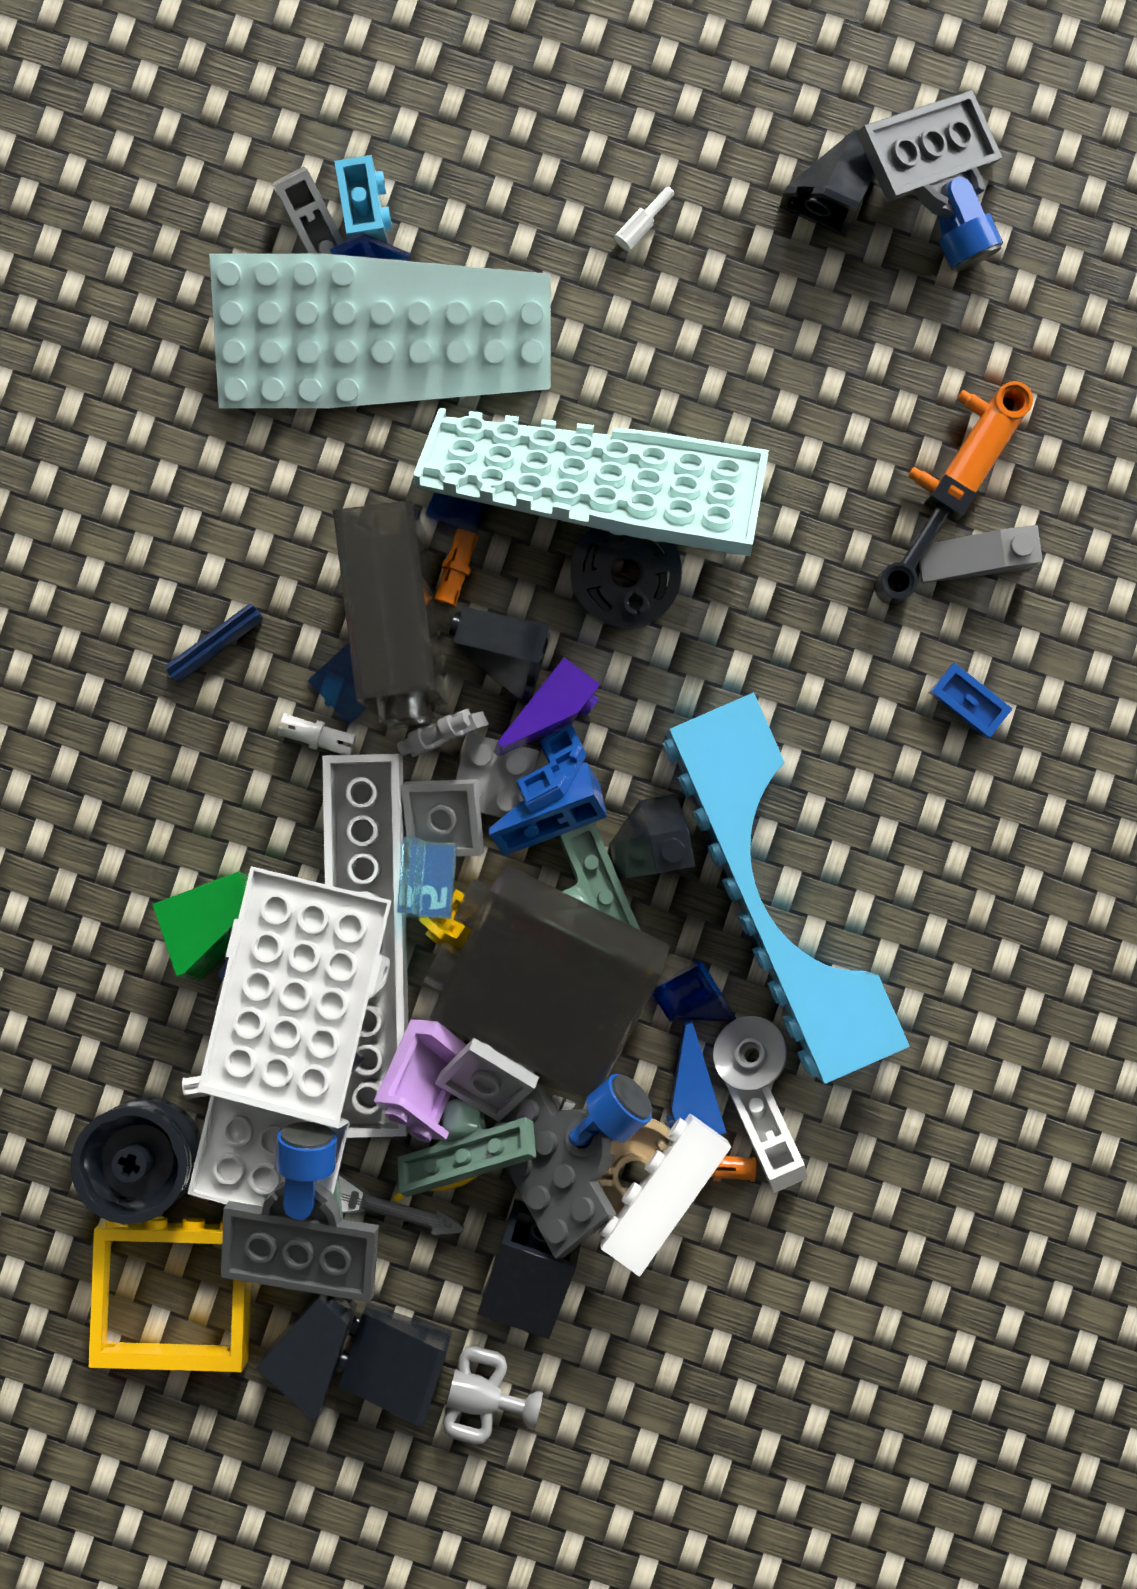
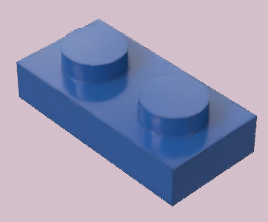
[928,662,1013,739]

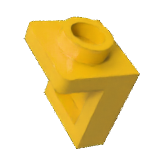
[419,889,487,949]

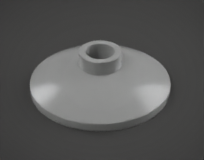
[713,1016,787,1091]

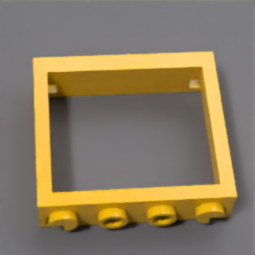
[89,1217,251,1372]

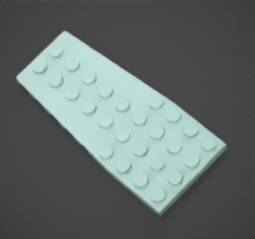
[209,254,551,408]
[414,408,769,556]

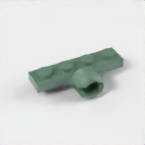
[548,822,652,971]
[397,1098,536,1197]

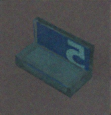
[397,837,457,919]

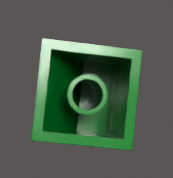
[152,871,248,981]

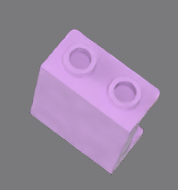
[374,1019,466,1142]

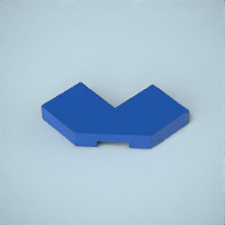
[516,724,587,813]

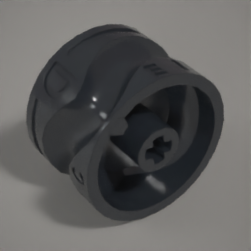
[71,1097,201,1224]

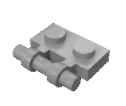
[397,709,489,757]

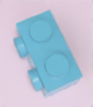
[335,155,393,250]

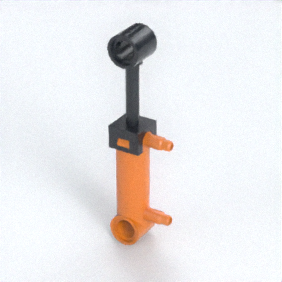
[874,381,1033,605]

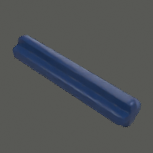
[165,604,263,682]

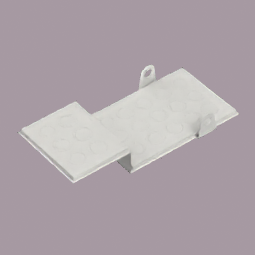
[188,866,391,1206]

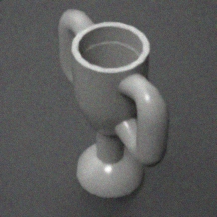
[443,1346,543,1445]

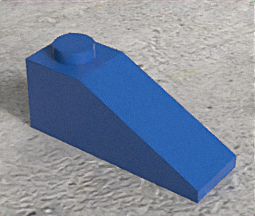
[489,762,607,856]
[666,1020,726,1135]

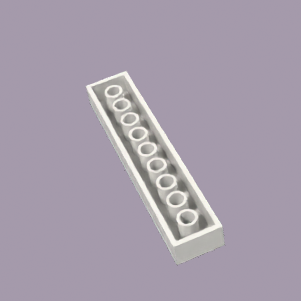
[322,754,410,1138]

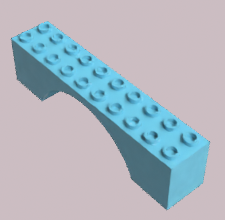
[662,692,910,1084]

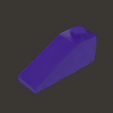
[494,657,600,756]

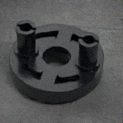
[570,528,682,630]

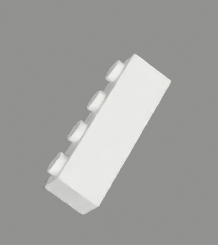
[599,1114,731,1277]

